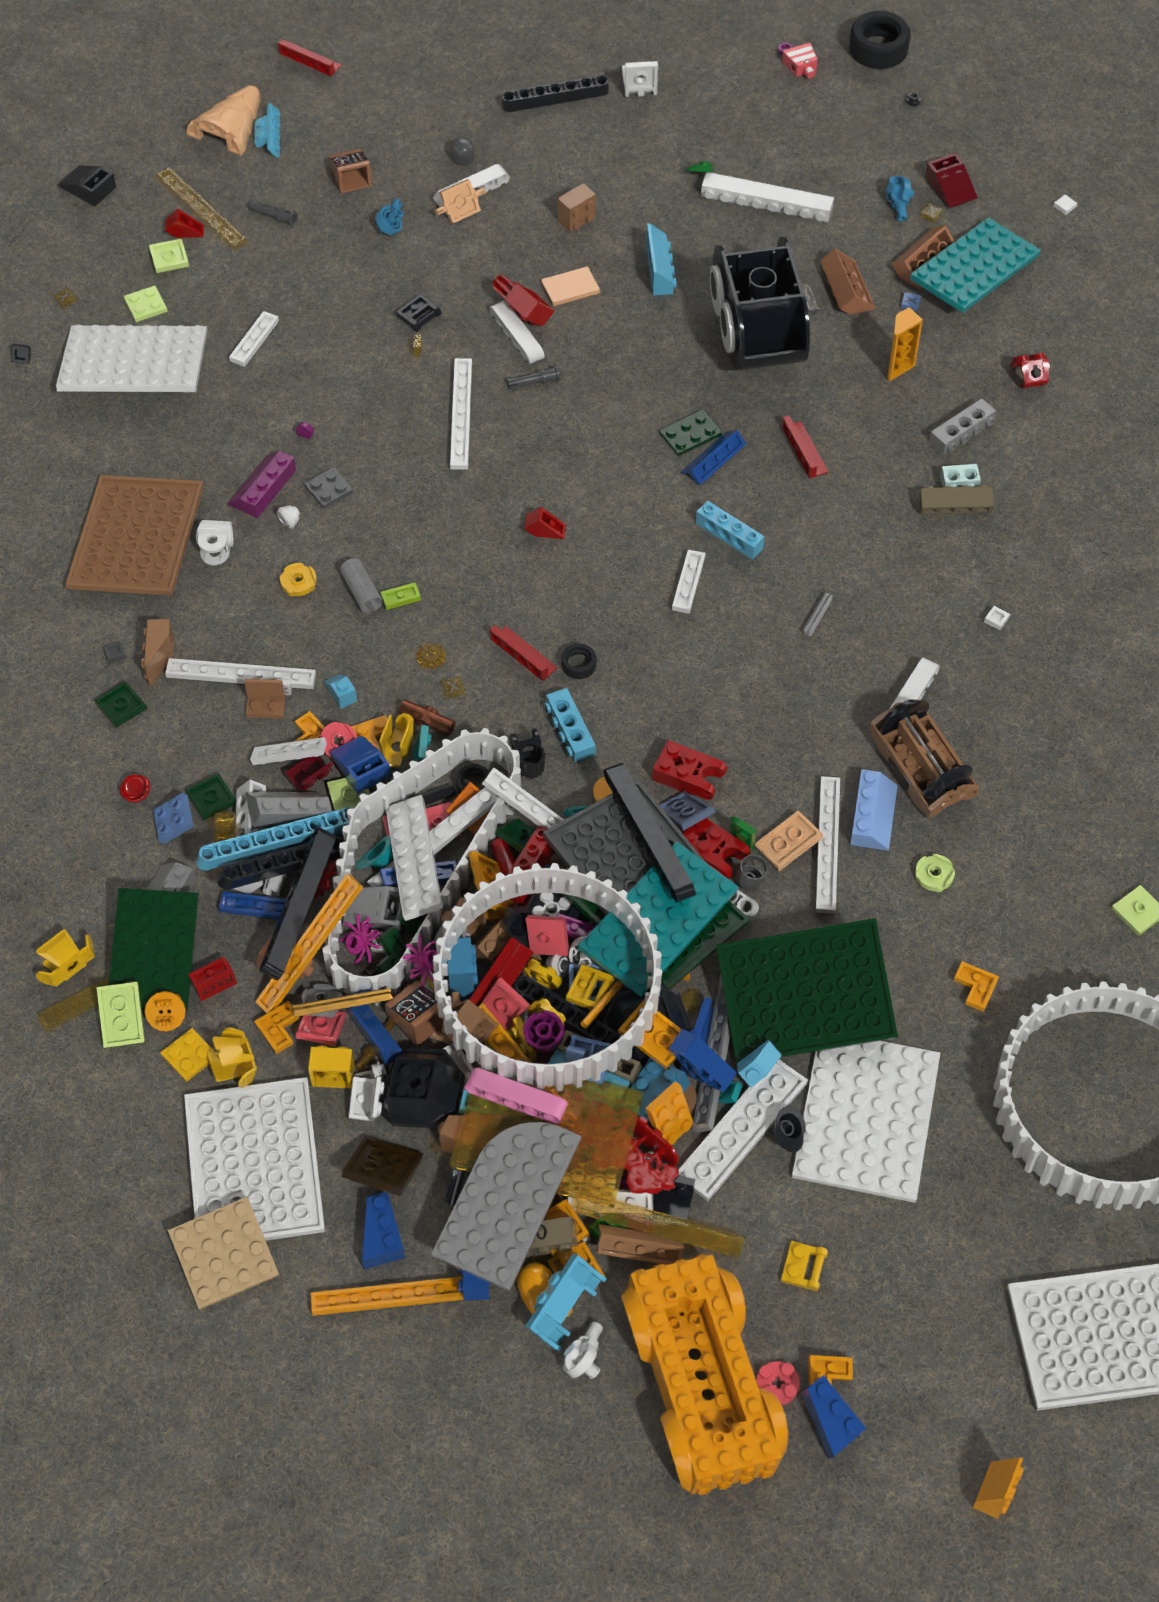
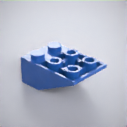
[329,736,391,794]

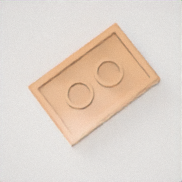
[541,266,600,306]
[755,811,824,872]

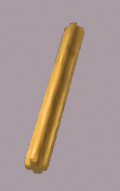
[292,988,392,1017]

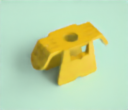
[380,713,414,768]
[36,929,95,987]
[207,1028,257,1088]

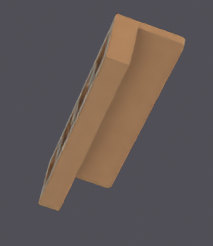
[596,1224,684,1265]

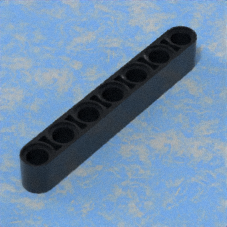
[502,75,609,112]
[217,836,343,890]
[514,976,622,1044]

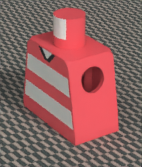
[782,43,817,79]

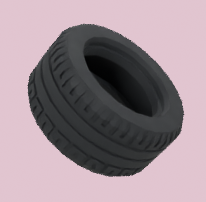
[849,10,911,69]

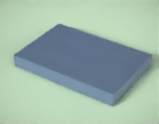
[660,791,715,831]

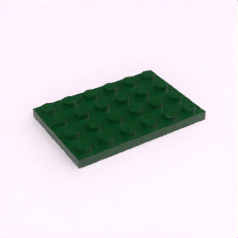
[108,888,199,1011]

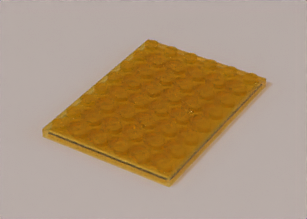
[449,1065,644,1208]

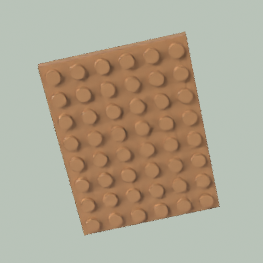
[65,475,204,596]

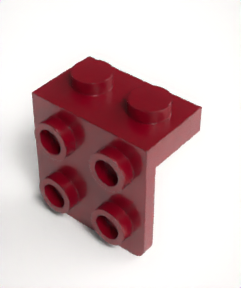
[284,756,334,792]

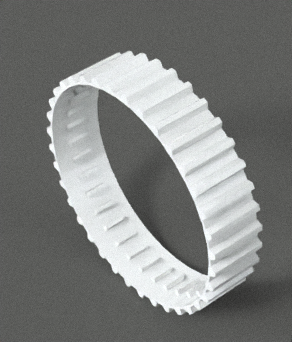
[433,863,662,1091]
[993,982,1159,1210]

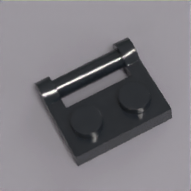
[396,294,442,332]

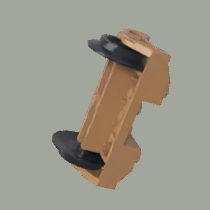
[869,699,980,819]

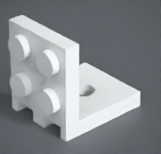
[622,61,658,97]

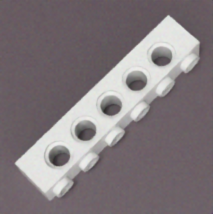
[234,780,266,894]

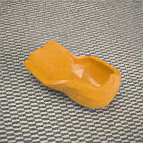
[517,1262,573,1320]

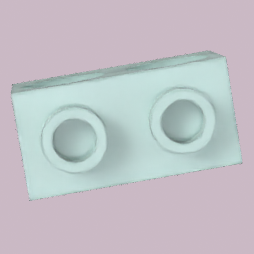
[940,464,981,487]

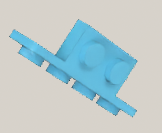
[254,103,280,158]

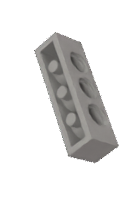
[929,398,996,455]

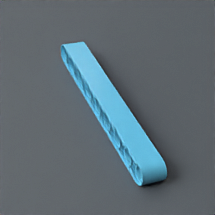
[196,807,353,870]

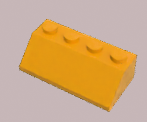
[887,308,923,382]

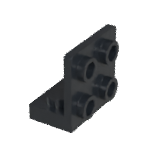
[644,1175,695,1227]

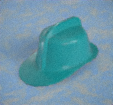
[355,836,394,870]

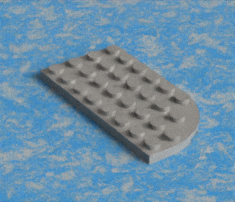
[431,1122,582,1292]

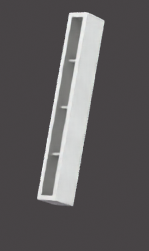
[701,172,834,222]

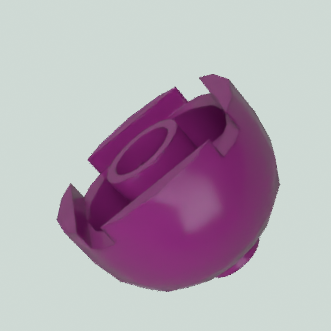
[523,1011,565,1053]

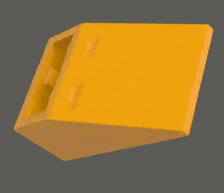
[973,1457,1024,1519]

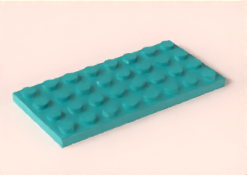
[910,217,1041,313]
[578,841,739,997]

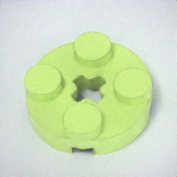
[915,854,955,892]

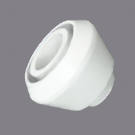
[277,505,300,529]
[546,954,571,978]

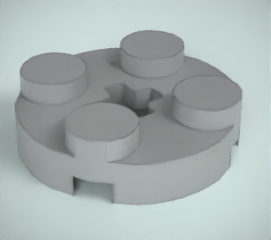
[302,984,342,1018]

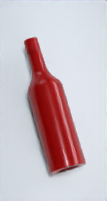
[490,838,519,904]

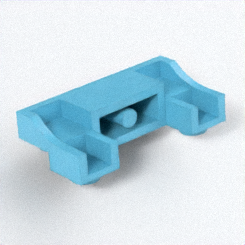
[525,1254,607,1351]

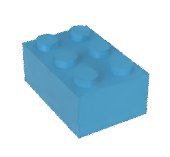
[448,937,478,1002]
[619,1058,690,1129]

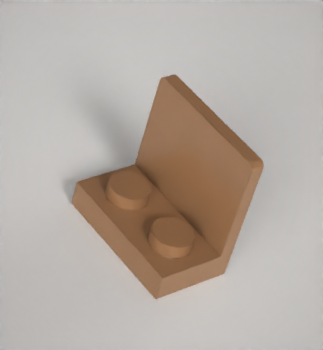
[245,678,286,719]

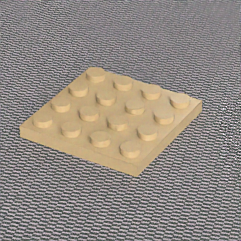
[168,1196,280,1310]

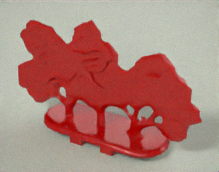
[571,1107,679,1194]

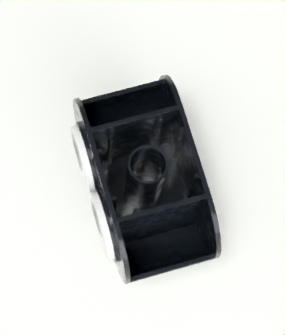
[710,236,810,371]

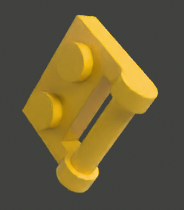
[566,964,615,1011]
[781,1241,828,1291]

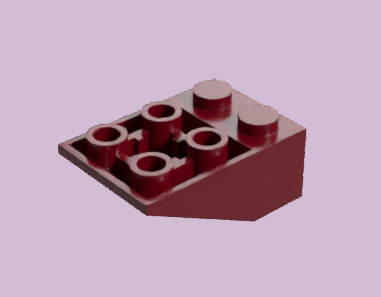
[925,153,978,209]

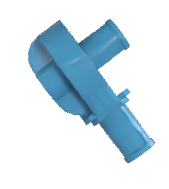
[886,175,914,221]
[375,199,404,236]

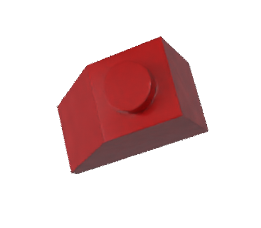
[165,209,204,238]
[524,507,566,539]

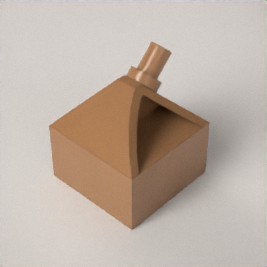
[442,992,499,1044]

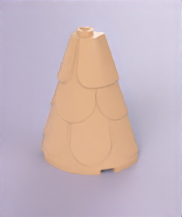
[186,85,261,155]

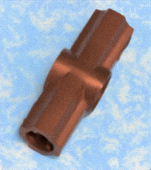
[399,700,456,736]

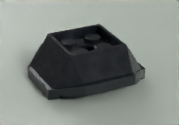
[603,984,692,1069]
[380,1048,466,1128]

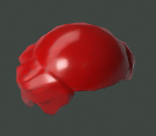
[120,774,151,803]

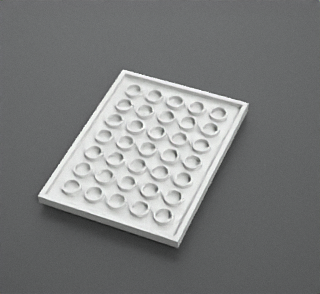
[56,325,207,392]
[792,1041,940,1203]
[184,1077,325,1241]
[1007,1264,1159,1411]

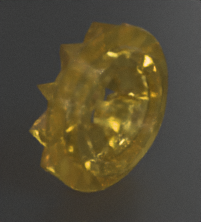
[416,643,446,669]

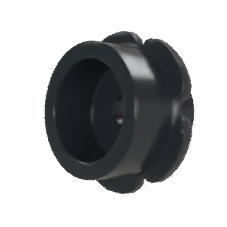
[906,92,922,106]

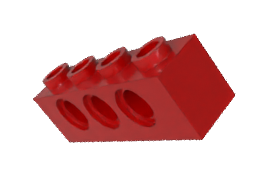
[507,826,555,903]

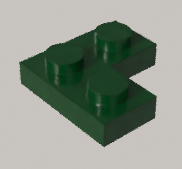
[375,926,408,974]

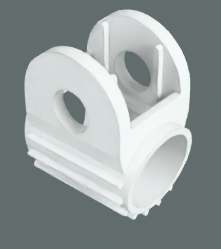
[196,520,233,565]

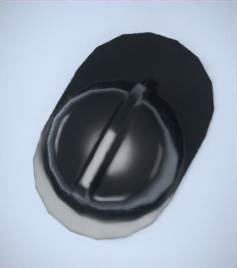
[502,906,532,948]
[772,1106,805,1153]

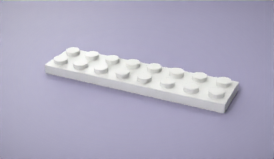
[386,795,443,921]
[679,1060,808,1201]

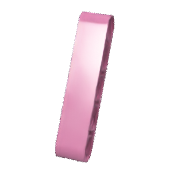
[464,1068,568,1124]

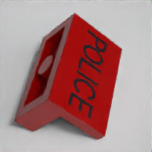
[188,957,237,1001]

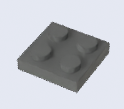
[304,467,353,509]

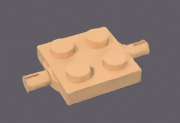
[435,179,486,224]

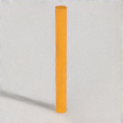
[580,980,625,1028]

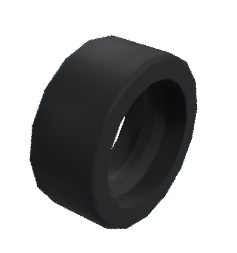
[561,643,597,679]
[456,764,489,794]

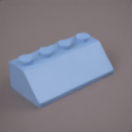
[850,769,898,851]

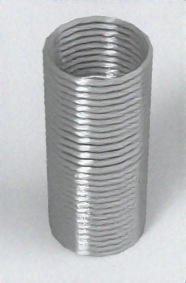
[340,558,382,613]

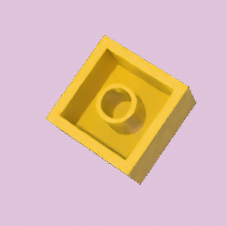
[308,1046,355,1088]

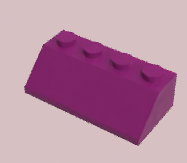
[227,451,296,518]

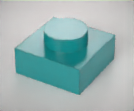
[718,1081,743,1104]

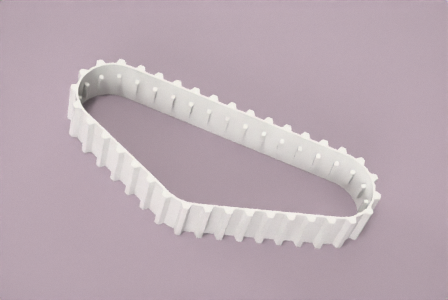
[322,728,521,1006]

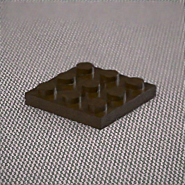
[342,1135,423,1196]

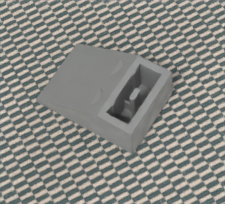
[343,886,403,934]

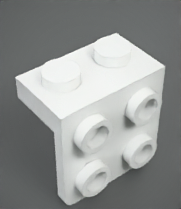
[348,1076,384,1121]

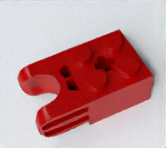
[493,275,555,326]
[652,740,728,800]
[681,818,751,879]

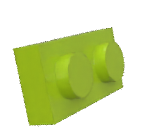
[381,583,421,610]

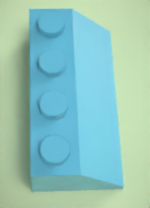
[646,223,676,295]

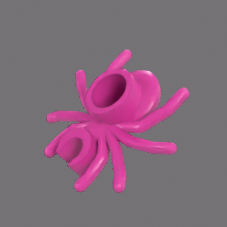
[339,914,381,965]
[403,935,437,987]

